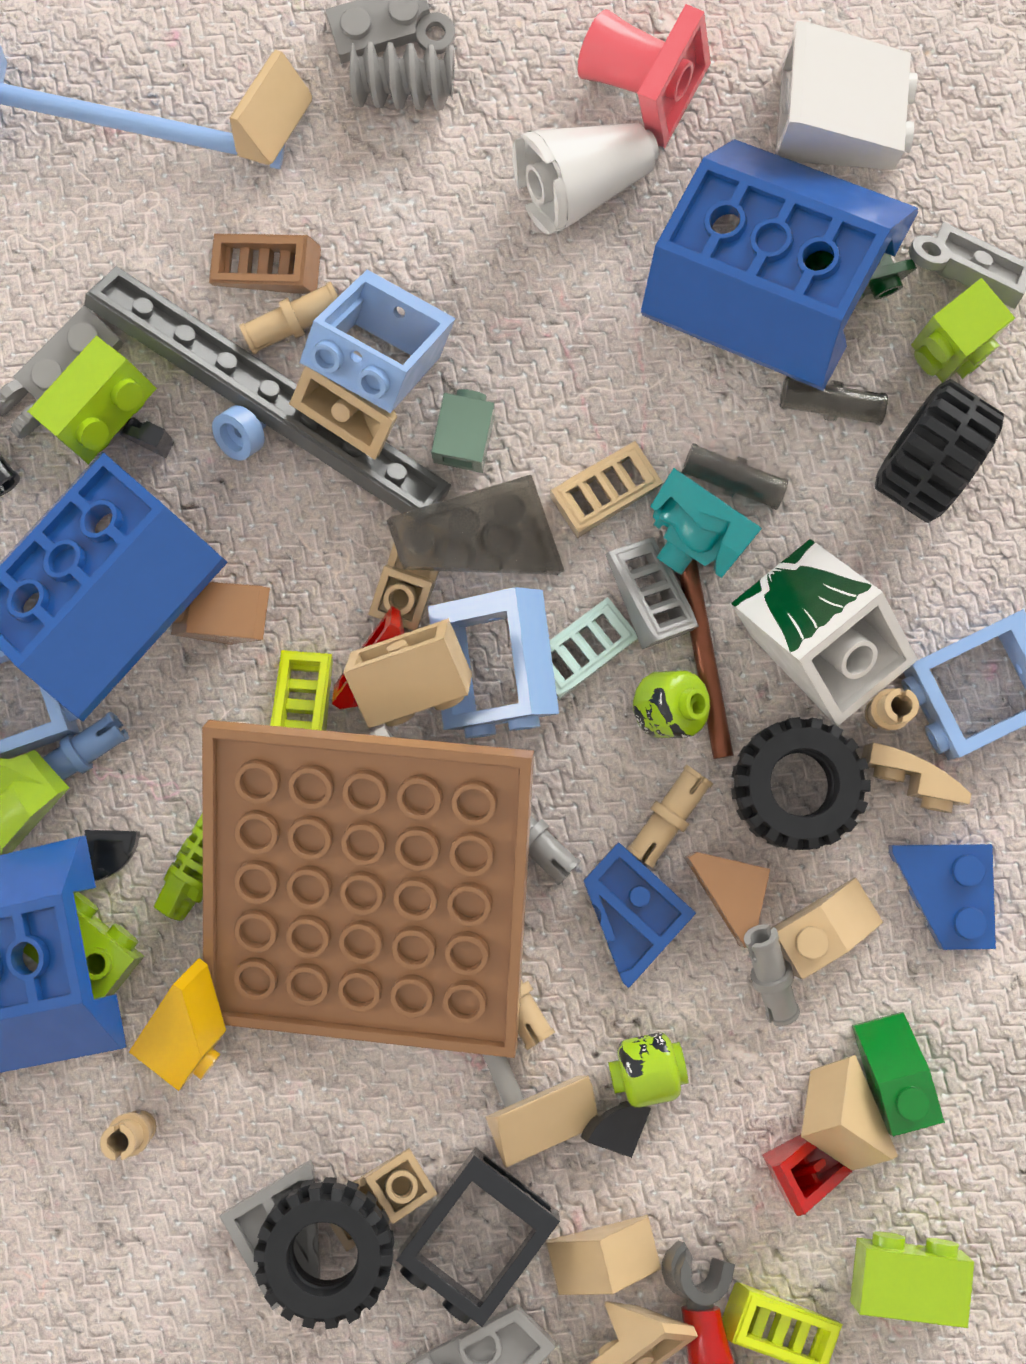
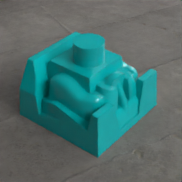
[650,468,762,578]

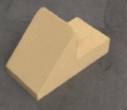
[589,1301,698,1364]

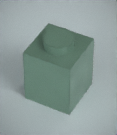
[431,389,495,473]

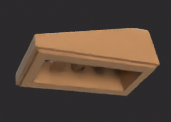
[209,234,321,294]

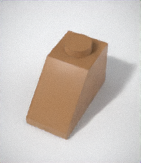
[171,582,270,645]

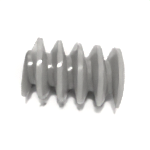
[350,41,455,110]

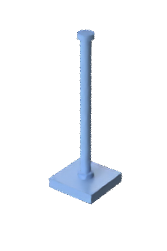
[0,45,285,170]

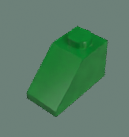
[852,1012,945,1137]

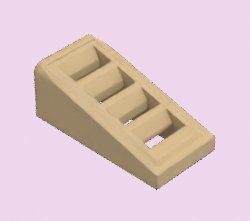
[550,441,663,539]

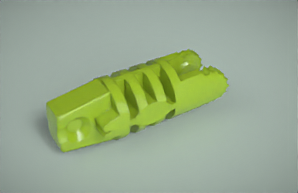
[154,814,203,921]

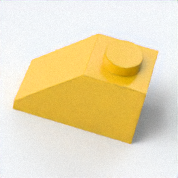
[129,958,226,1091]

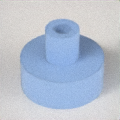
[212,405,266,461]

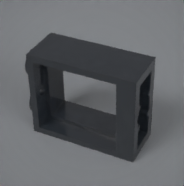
[396,1147,560,1327]

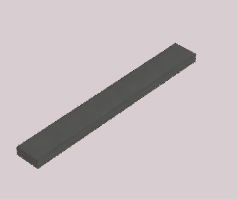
[84,266,451,527]

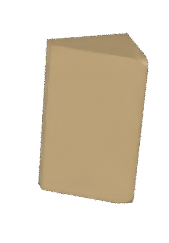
[229,49,312,165]
[485,1075,598,1167]

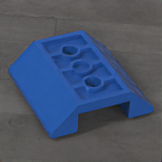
[641,139,918,391]
[0,452,228,721]
[0,836,127,1073]

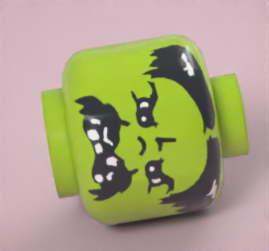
[633,670,710,738]
[608,1032,689,1108]

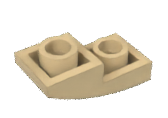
[368,515,453,630]
[861,742,972,813]
[329,1148,437,1252]

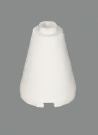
[512,123,659,234]

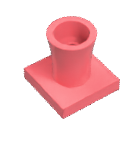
[578,4,711,148]

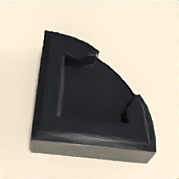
[120,417,174,458]
[85,830,140,881]
[580,1101,651,1158]

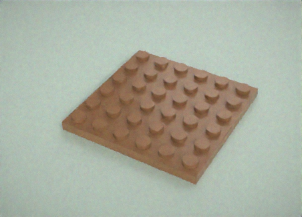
[202,720,534,1058]

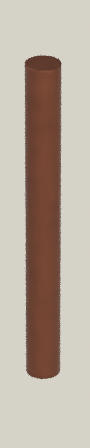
[679,559,734,759]

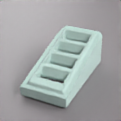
[549,597,638,701]

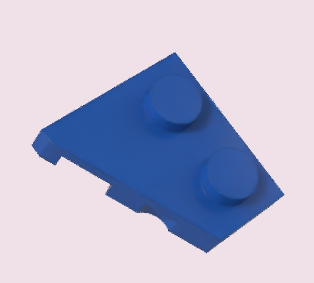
[583,842,696,988]
[888,844,996,950]

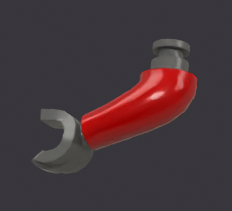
[662,1240,735,1364]

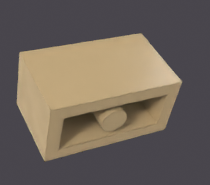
[343,618,472,728]

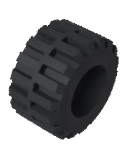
[875,379,1004,523]
[731,717,871,850]
[254,1177,395,1329]

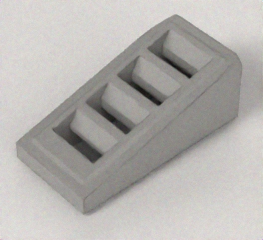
[605,537,699,649]

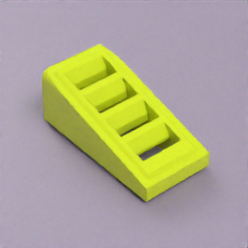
[270,650,333,731]
[722,1282,843,1364]

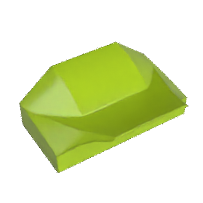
[0,749,69,855]

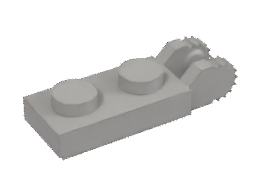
[0,305,124,439]

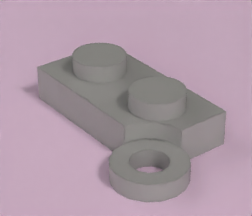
[325,0,456,64]
[908,222,1026,309]

